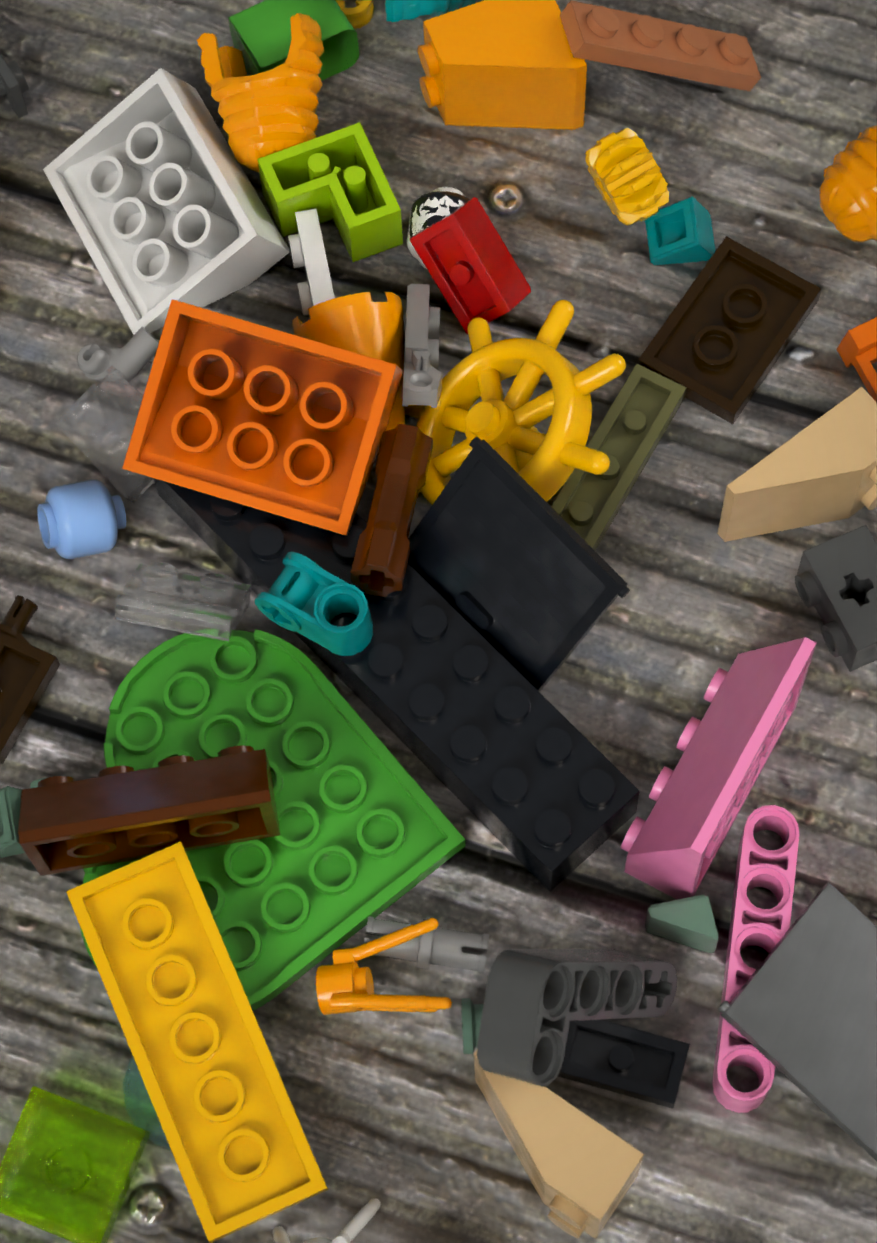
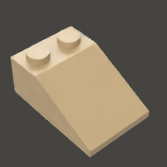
[717,387,877,542]
[474,1050,644,1239]

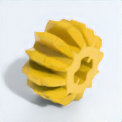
[585,128,669,225]

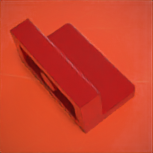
[409,197,531,334]

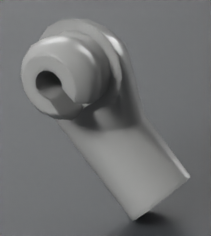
[77,327,159,383]

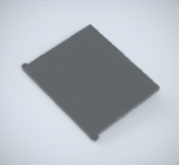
[718,883,877,1161]

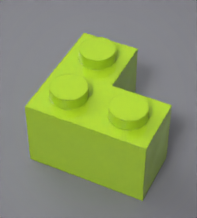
[257,122,403,262]

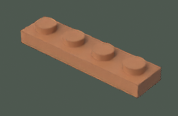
[560,0,761,92]

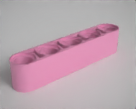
[712,805,799,1113]

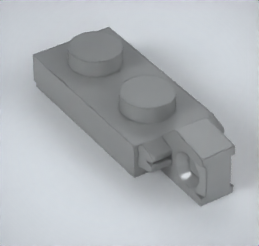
[402,284,442,408]

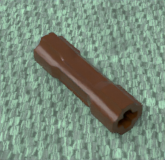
[351,424,433,597]

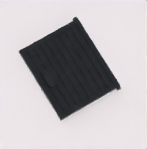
[408,436,630,692]

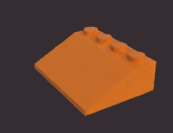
[122,299,404,536]

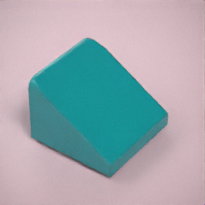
[645,196,716,266]

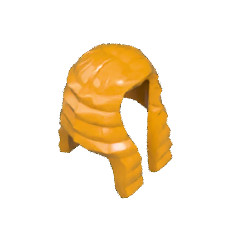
[197,13,324,173]
[819,125,877,243]

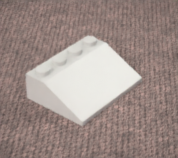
[43,68,291,335]

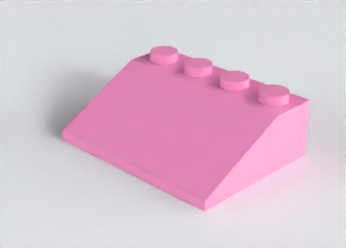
[621,637,816,900]

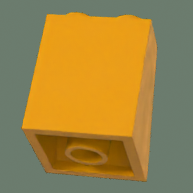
[418,0,587,130]

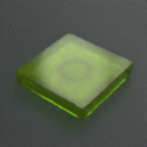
[0,1086,151,1243]

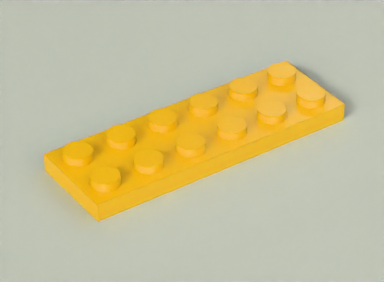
[66,841,329,1243]

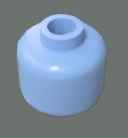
[37,480,126,559]

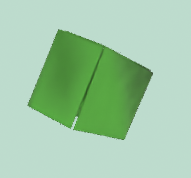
[228,0,359,81]

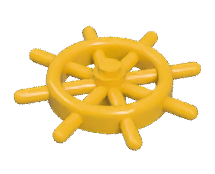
[405,300,626,505]

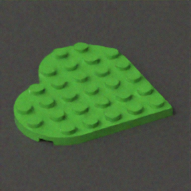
[80,626,466,1011]

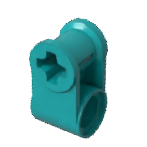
[254,551,373,656]

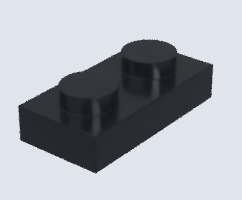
[557,1019,690,1109]

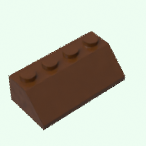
[18,745,280,876]

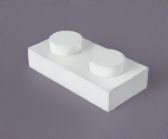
[288,208,335,316]

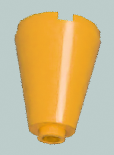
[292,292,405,455]

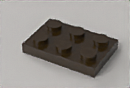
[638,236,821,424]

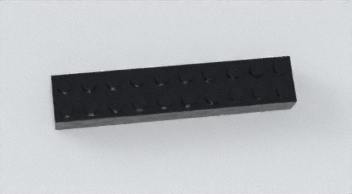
[154,478,640,892]

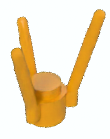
[316,918,452,1015]

